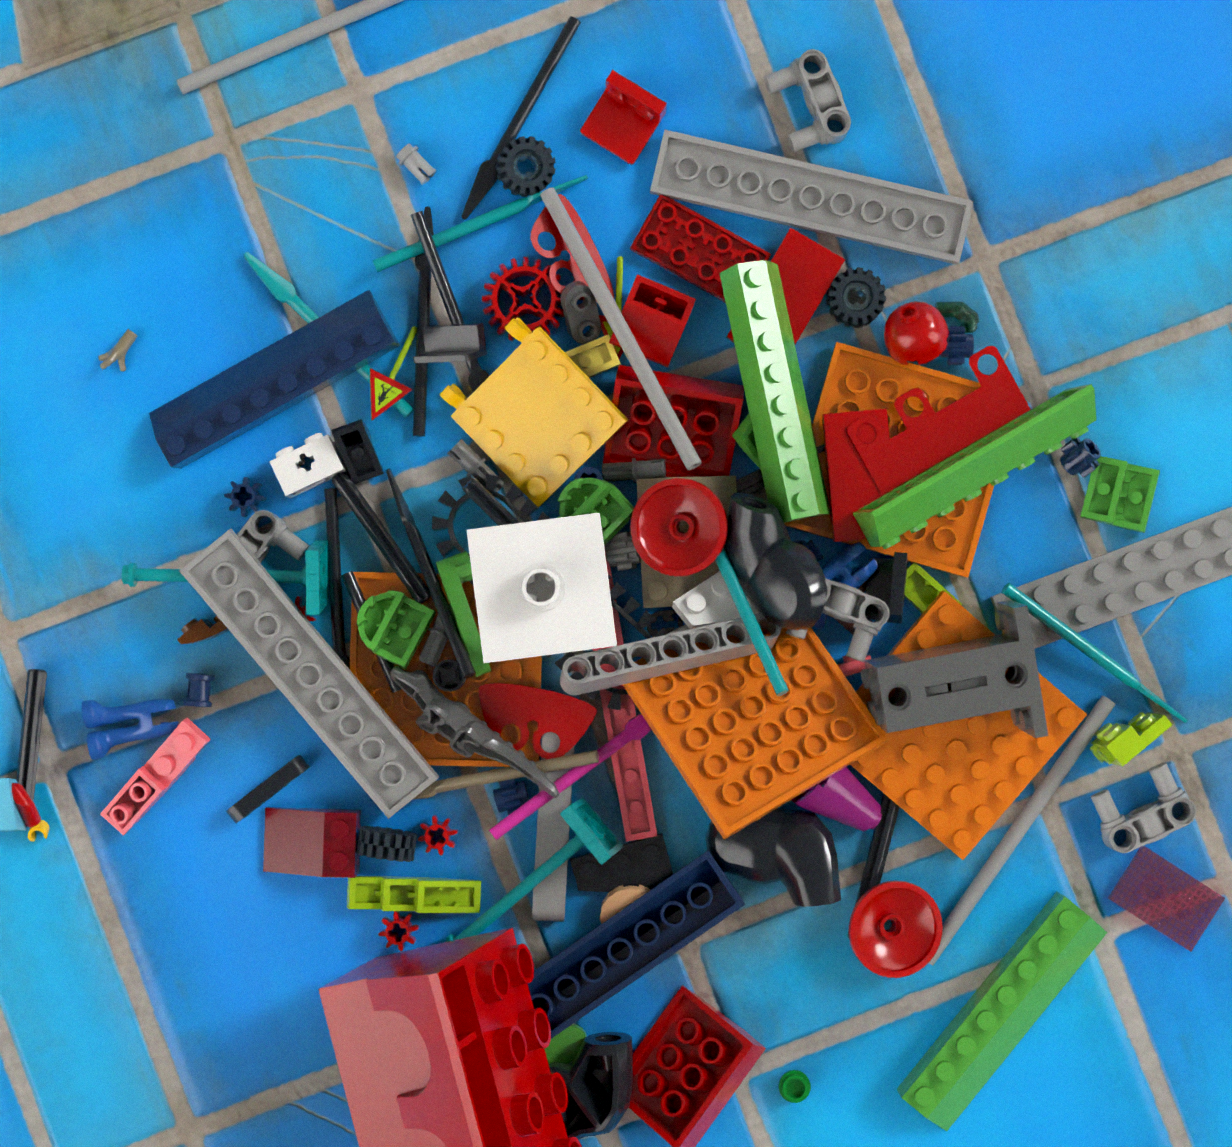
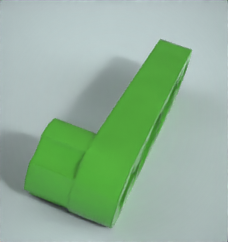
[435,551,491,677]

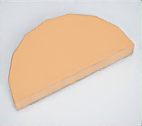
[600,885,650,924]

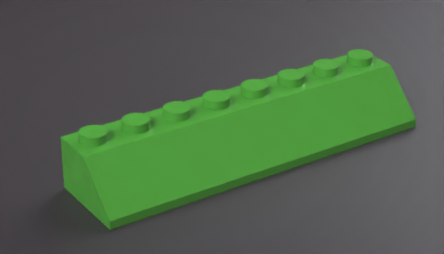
[720,260,831,523]
[853,384,1097,549]
[897,891,1107,1131]

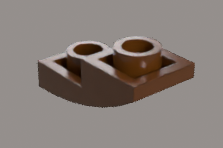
[177,615,230,644]

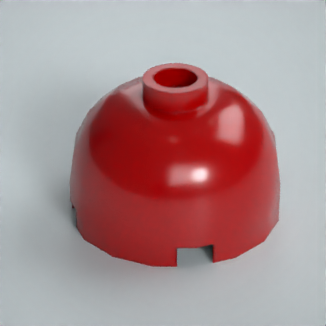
[884,301,949,365]

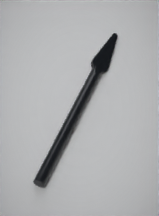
[461,16,581,220]
[413,206,434,437]
[410,211,489,392]
[386,468,476,678]
[324,488,350,669]

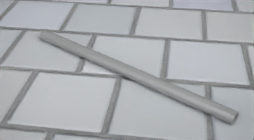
[177,0,404,95]
[540,188,702,470]
[929,695,1116,966]

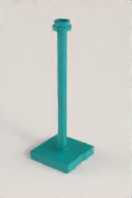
[122,540,328,615]
[446,797,624,942]

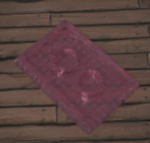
[1108,846,1225,952]

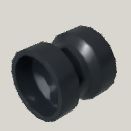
[433,659,467,692]

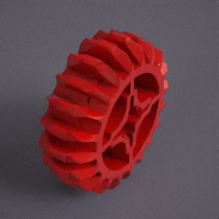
[482,257,566,342]

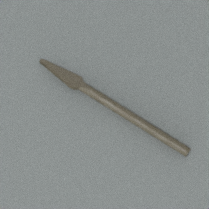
[414,750,599,799]

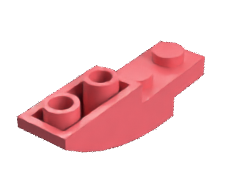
[100,718,211,836]

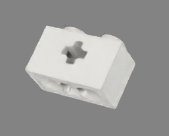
[269,433,348,498]

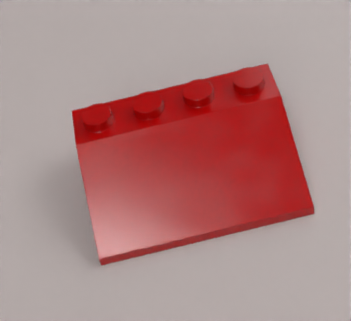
[602,365,744,477]
[629,985,766,1147]

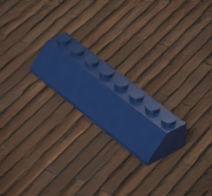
[149,290,400,469]
[528,850,745,1039]

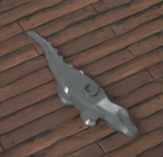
[390,666,560,798]

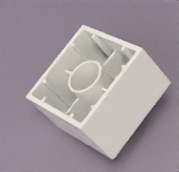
[466,513,617,663]

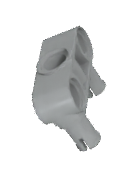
[764,49,851,152]
[236,510,309,563]
[786,578,890,662]
[1091,763,1196,853]

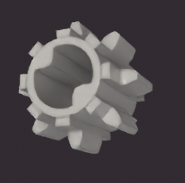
[605,531,641,571]

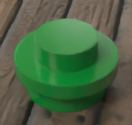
[778,1070,811,1103]

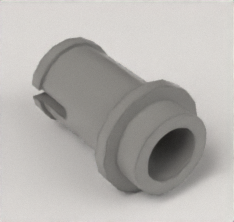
[396,143,437,185]

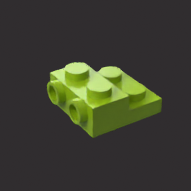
[1089,712,1173,767]

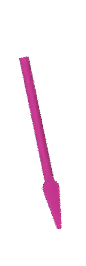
[489,714,652,840]

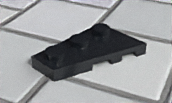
[570,833,673,892]

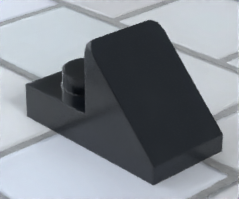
[331,419,384,484]

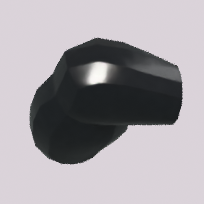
[724,493,827,630]
[705,807,842,907]
[549,1032,633,1140]

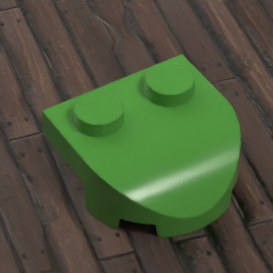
[557,478,634,546]
[357,590,436,670]

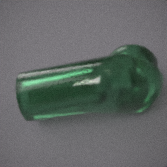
[935,301,980,333]

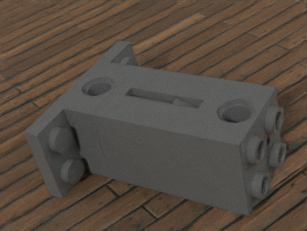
[861,600,1049,738]

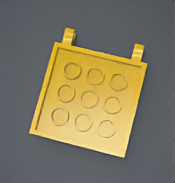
[440,317,628,508]

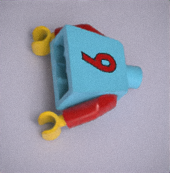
[0,778,50,842]

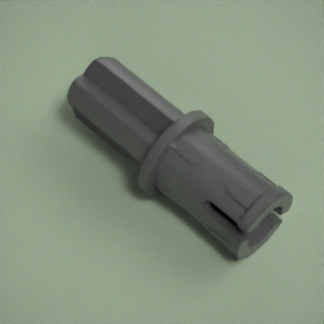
[447,439,504,492]
[602,458,666,483]
[419,604,456,666]

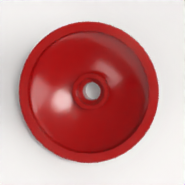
[631,478,728,576]
[849,880,943,978]

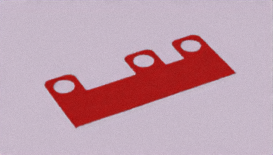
[847,346,1031,495]

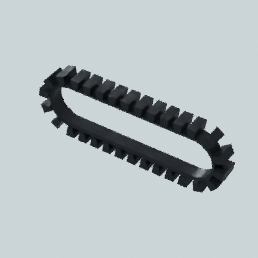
[432,474,668,710]

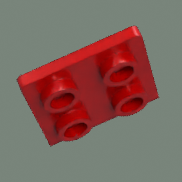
[580,70,667,165]

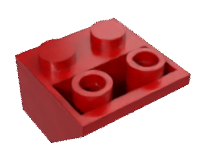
[609,274,696,367]

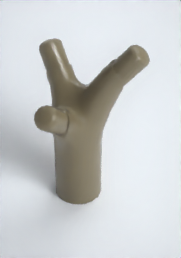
[98,329,138,371]

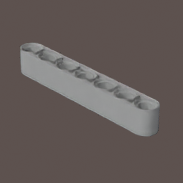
[560,613,782,695]
[532,732,574,922]

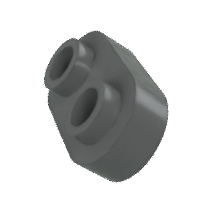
[561,281,601,344]

